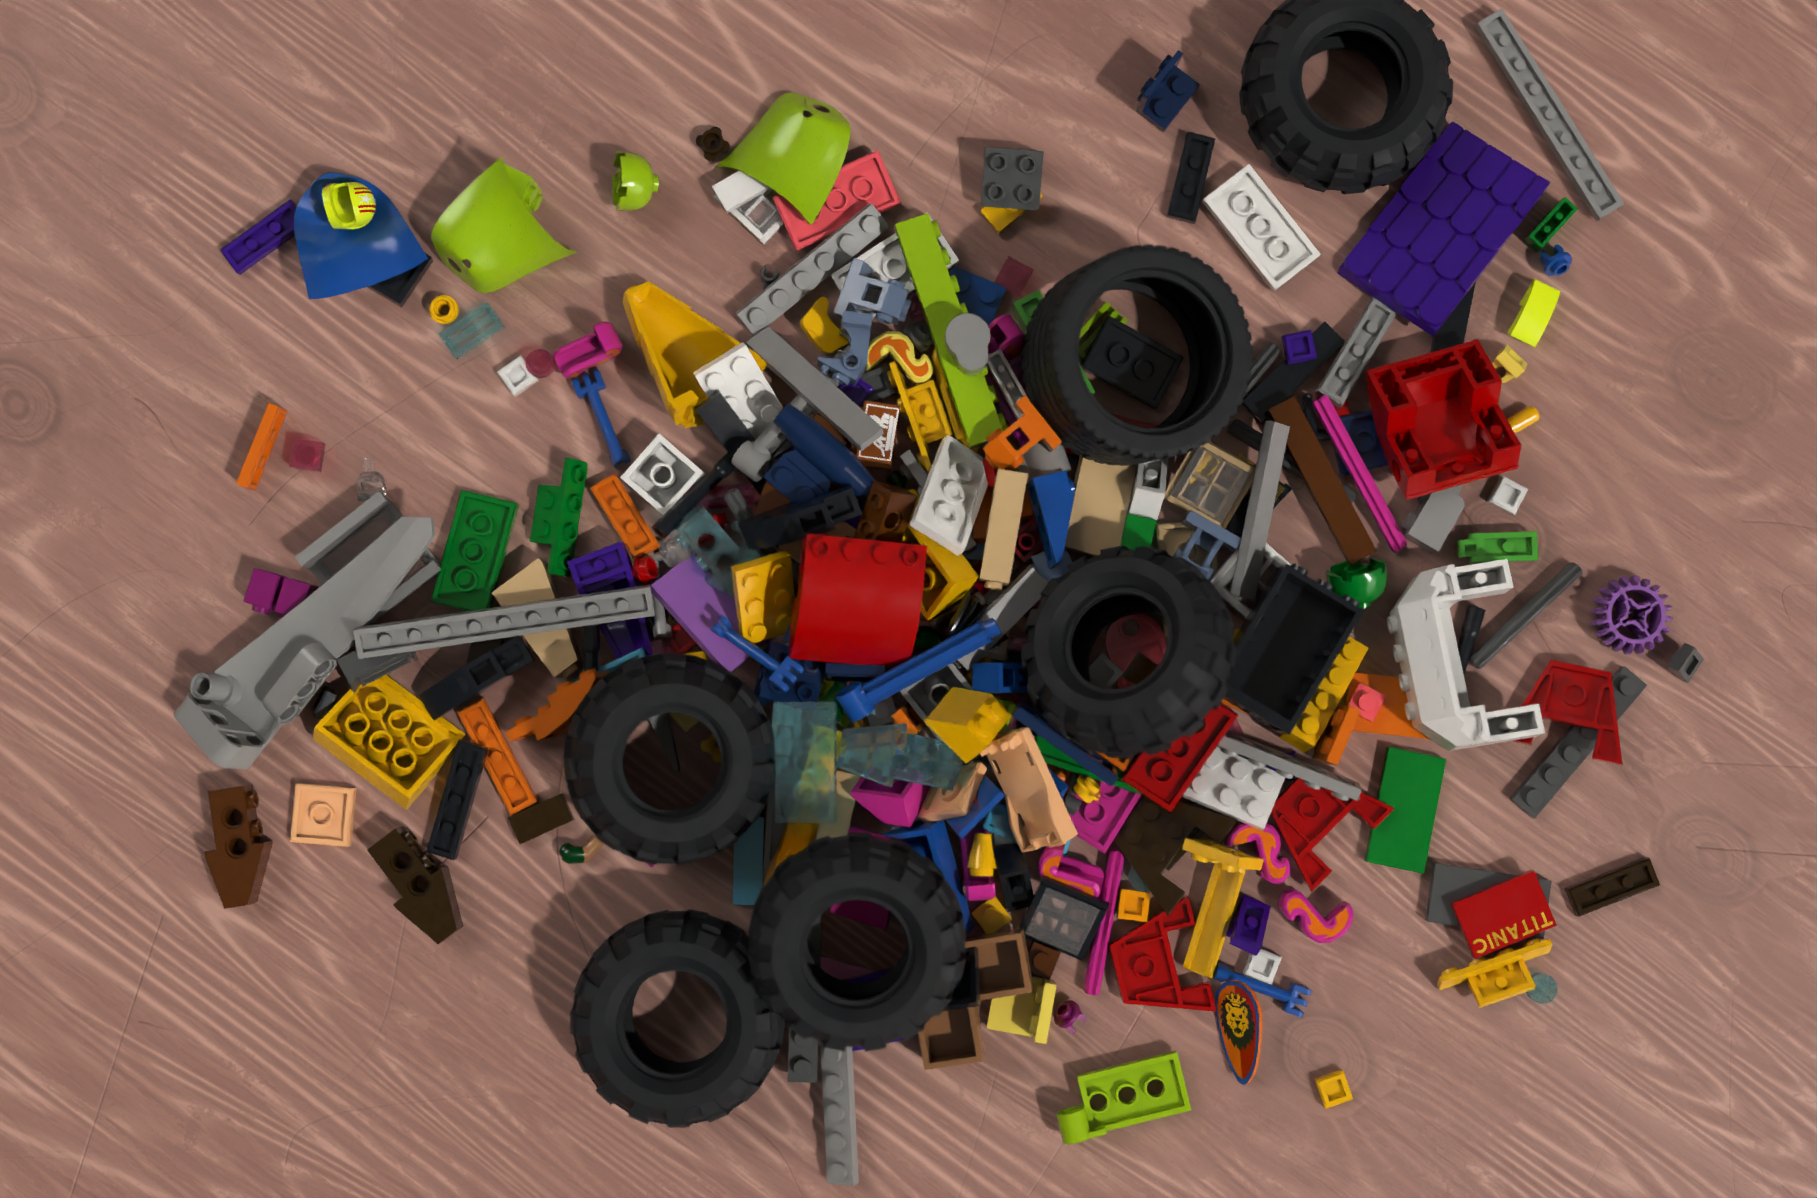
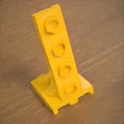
[1182,838,1264,978]

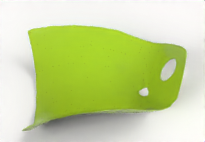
[713,92,851,225]
[431,157,578,293]

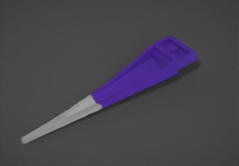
[567,542,680,772]

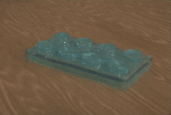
[775,702,837,823]

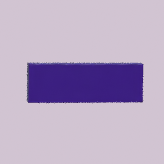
[220,199,297,275]

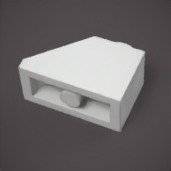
[1128,458,1168,520]

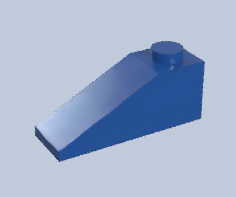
[1026,471,1075,569]
[972,663,1029,693]

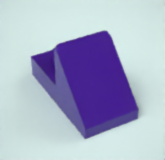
[1226,894,1271,956]

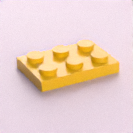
[731,550,795,644]

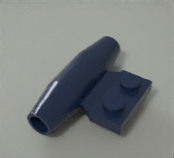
[763,403,877,505]

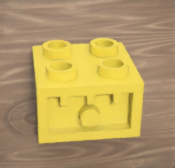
[987,976,1057,1044]

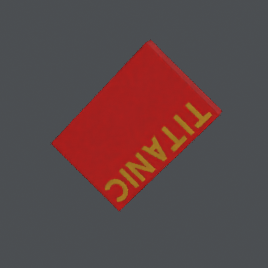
[1450,870,1557,959]

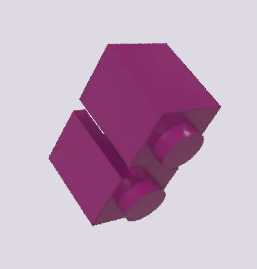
[243,568,318,619]

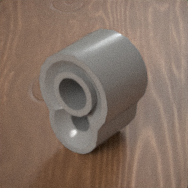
[945,313,990,375]
[1013,442,1072,485]

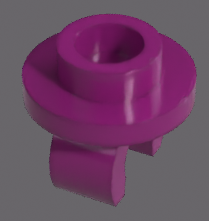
[1054,1000,1087,1034]

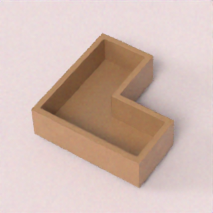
[918,928,1034,1070]

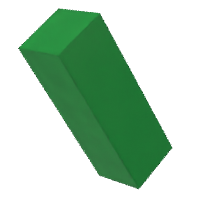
[1523,197,1578,252]

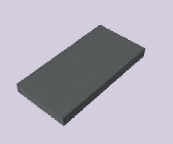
[1425,863,1552,939]

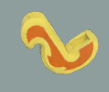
[866,331,933,386]

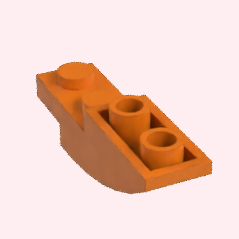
[505,668,609,742]

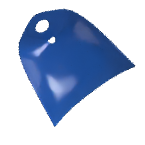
[294,172,428,299]

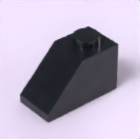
[993,843,1034,912]

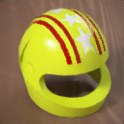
[322,182,376,229]

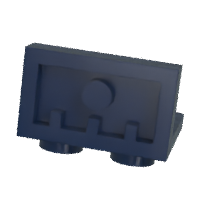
[1136,50,1200,133]
[754,641,826,713]

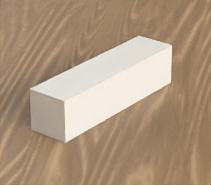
[986,349,1029,420]

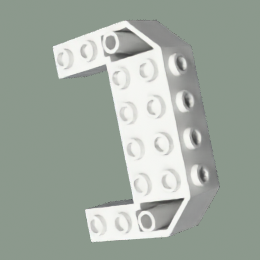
[1387,559,1545,751]

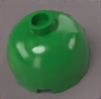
[1326,558,1387,609]

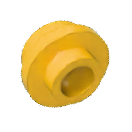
[429,295,459,325]

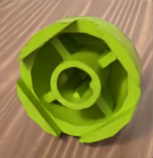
[612,151,659,211]

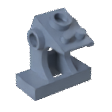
[833,258,911,325]
[817,311,873,386]
[1173,510,1241,580]

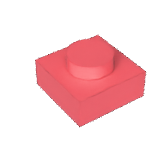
[1346,682,1386,722]

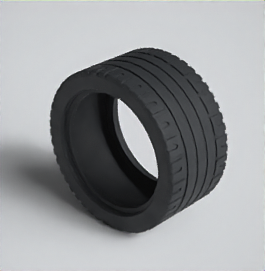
[1021,244,1253,466]

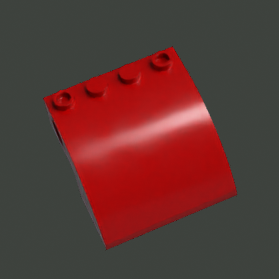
[1366,339,1522,500]
[788,534,927,668]

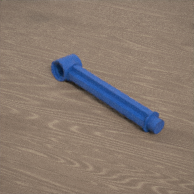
[835,617,1002,722]

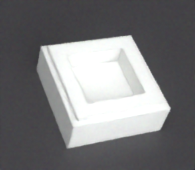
[497,355,539,397]
[1487,475,1528,515]
[1242,949,1282,985]

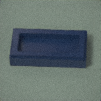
[825,663,885,682]

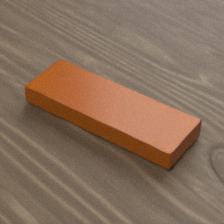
[236,403,287,491]
[590,473,660,560]

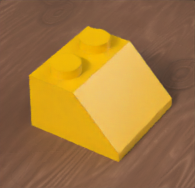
[924,687,1012,764]

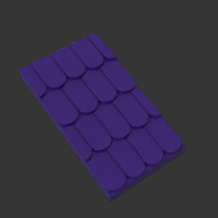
[1337,121,1550,337]

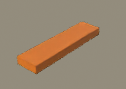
[457,698,538,815]

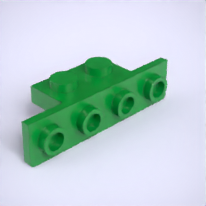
[530,458,588,577]

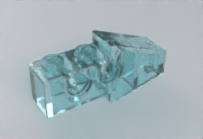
[675,504,760,597]
[836,723,962,791]

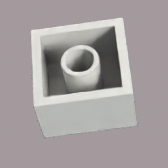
[620,434,706,515]

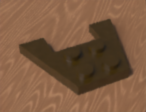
[1114,796,1238,917]

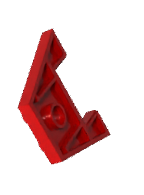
[1512,660,1623,766]
[1270,778,1395,892]
[1109,895,1217,1012]

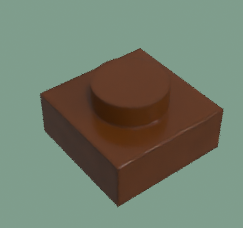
[1028,940,1061,980]

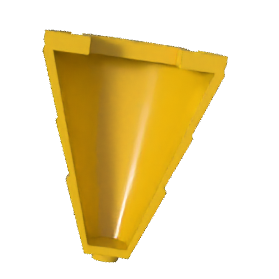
[622,281,767,428]

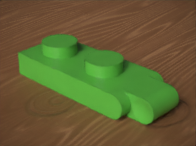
[1457,531,1538,563]

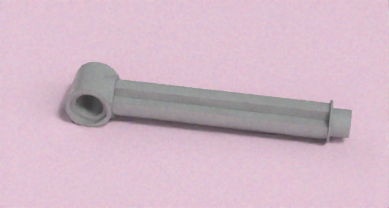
[731,345,855,482]

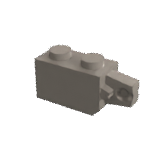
[1402,484,1465,553]

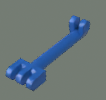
[571,368,631,468]
[710,615,804,693]
[1211,961,1312,1018]

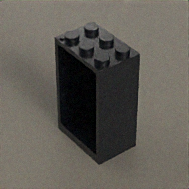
[1223,563,1364,735]

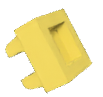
[1492,344,1528,383]

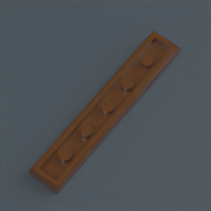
[1267,396,1377,565]

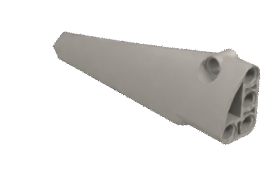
[174,516,435,770]

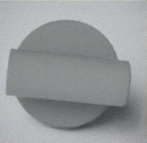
[902,322,933,354]

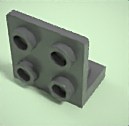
[981,147,1044,210]

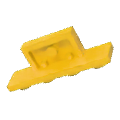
[887,361,954,473]
[1437,938,1553,1008]

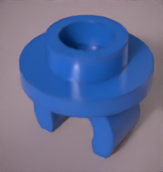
[1540,244,1572,276]

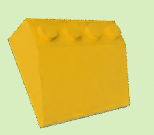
[313,675,466,810]

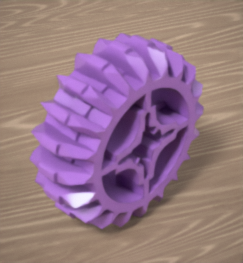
[1590,576,1673,654]

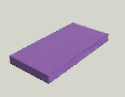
[651,553,770,672]

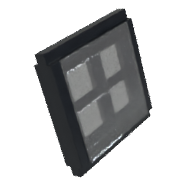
[1019,875,1109,961]

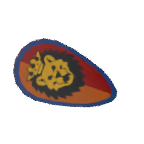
[1215,980,1262,1085]

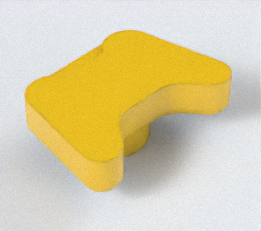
[800,297,849,355]

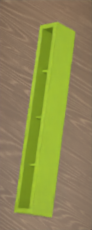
[895,213,1007,449]

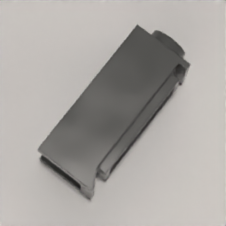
[337,650,418,692]

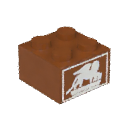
[851,400,900,470]

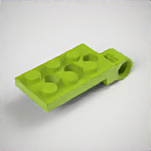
[1056,1050,1192,1144]

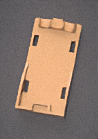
[980,727,1078,853]

